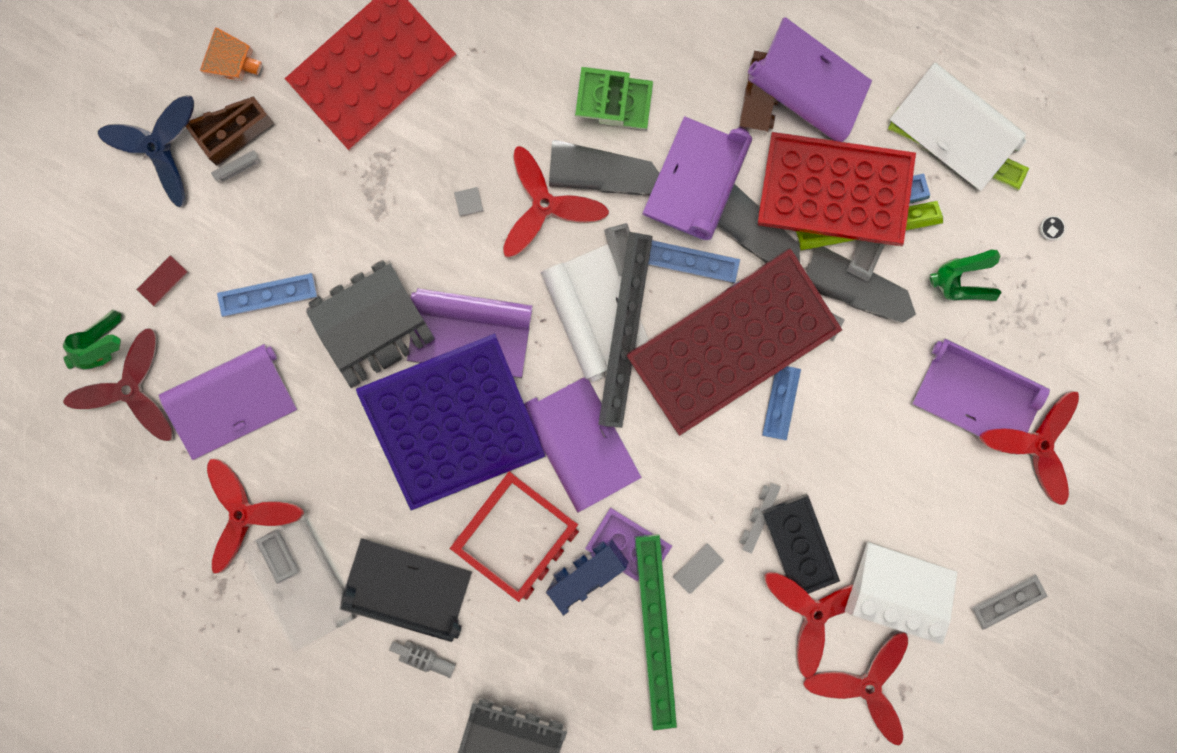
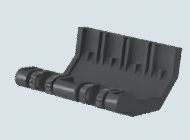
[306,260,435,388]
[458,698,567,753]

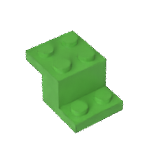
[575,67,653,130]

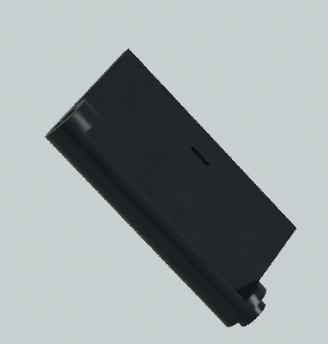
[339,538,472,642]

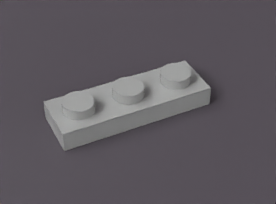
[739,482,781,554]

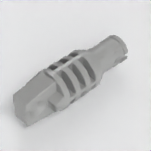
[389,641,456,679]

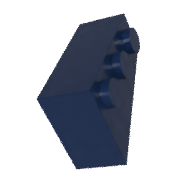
[546,539,629,616]

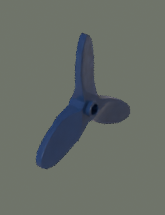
[98,95,194,207]

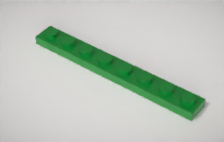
[634,534,677,731]

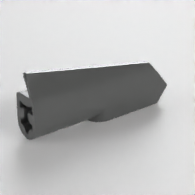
[549,140,660,195]
[717,184,800,263]
[806,246,916,323]

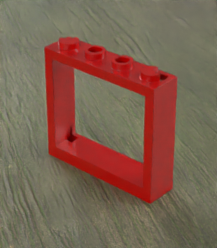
[449,471,579,602]

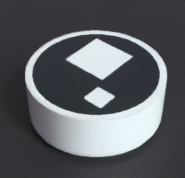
[1039,216,1065,241]

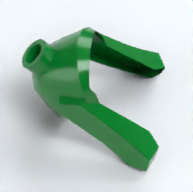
[929,249,1002,301]
[63,309,121,370]

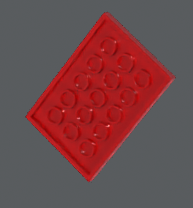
[284,0,457,151]
[757,132,916,247]

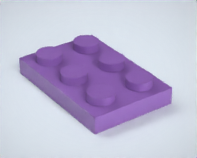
[585,507,672,582]

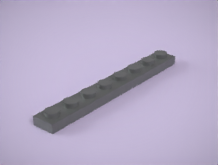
[598,232,653,428]

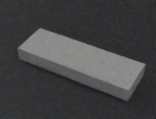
[971,575,1048,630]

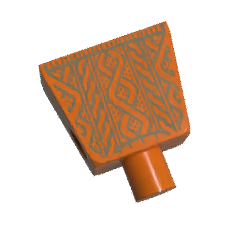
[200,27,262,81]

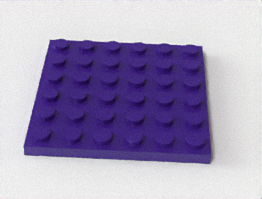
[356,333,546,511]

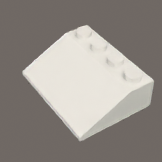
[845,542,957,645]

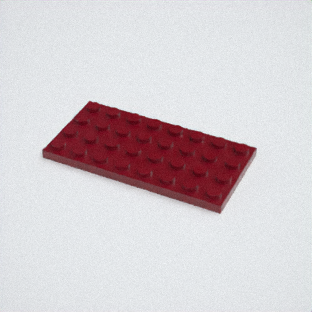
[626,248,842,436]

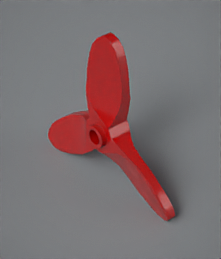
[503,146,609,258]
[980,391,1079,505]
[207,459,304,574]
[764,572,853,678]
[803,632,908,746]

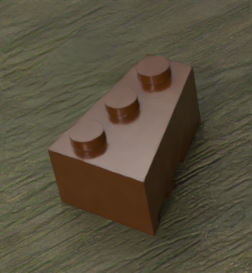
[738,50,778,135]
[186,96,274,166]

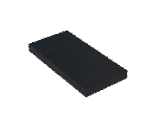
[762,493,840,594]

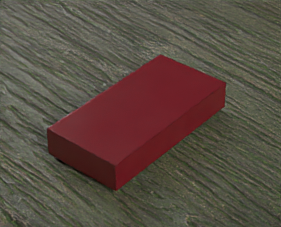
[136,255,189,307]

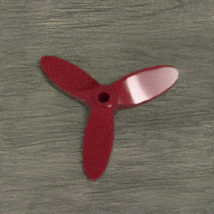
[63,328,173,441]

